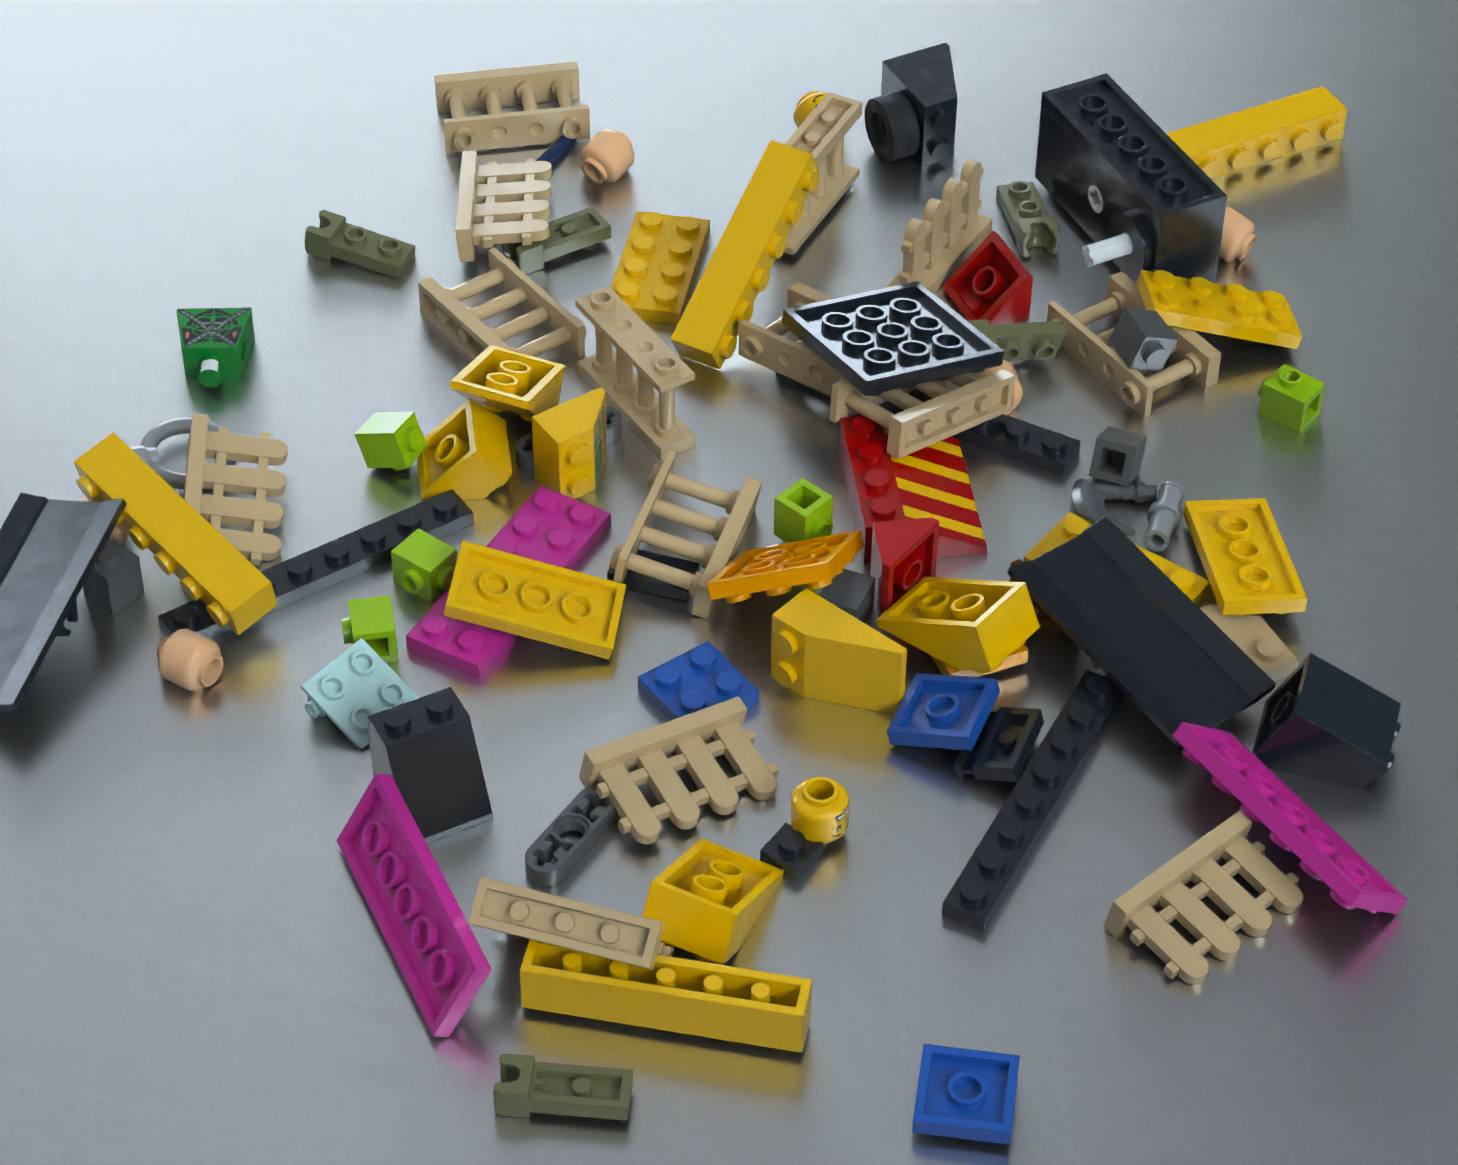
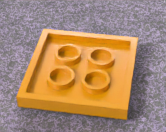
[707,530,865,603]

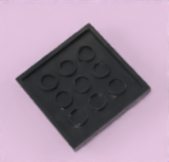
[782,281,1004,396]

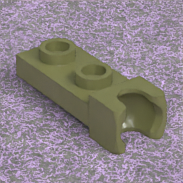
[996,181,1060,258]
[502,206,611,274]
[304,210,415,279]
[968,320,1067,362]
[493,1054,633,1121]

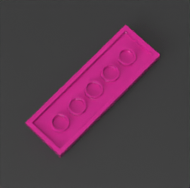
[406,486,611,678]
[1172,722,1408,914]
[336,773,492,1037]

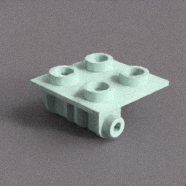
[300,638,420,750]

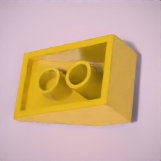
[450,345,565,422]
[876,577,1040,674]
[771,588,907,715]
[642,838,785,965]

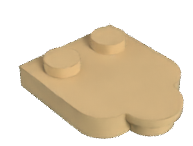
[1200,604,1299,681]

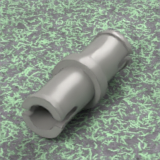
[1142,481,1185,552]

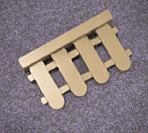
[455,150,553,262]
[886,159,993,294]
[183,414,288,566]
[579,696,779,844]
[1104,810,1303,985]
[468,877,674,970]

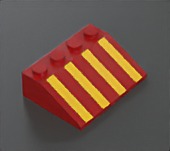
[839,416,987,564]

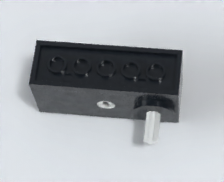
[1035,73,1227,283]

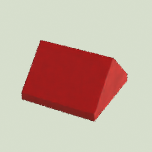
[942,231,1033,325]
[870,517,939,618]

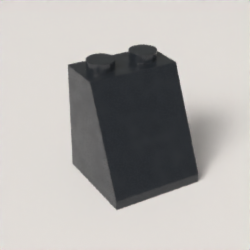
[881,42,957,167]
[1252,653,1401,789]
[367,687,493,844]

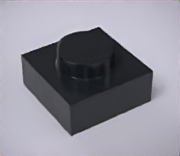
[760,823,823,882]

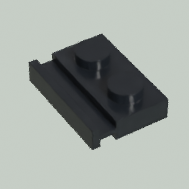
[953,707,1044,782]

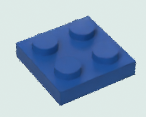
[638,641,759,721]
[886,673,1000,751]
[912,1044,1020,1145]

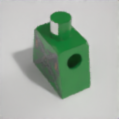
[176,307,255,388]

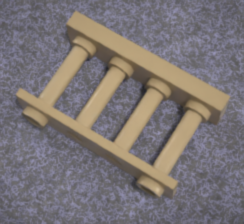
[434,61,590,154]
[784,92,863,255]
[418,247,586,360]
[1047,271,1221,418]
[738,282,845,396]
[575,287,695,461]
[829,369,1015,459]
[609,450,762,619]

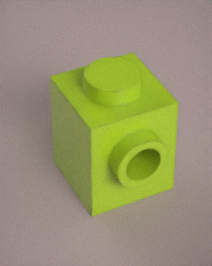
[1258,364,1325,434]
[354,412,427,471]
[773,478,833,543]
[391,528,458,603]
[341,595,399,663]

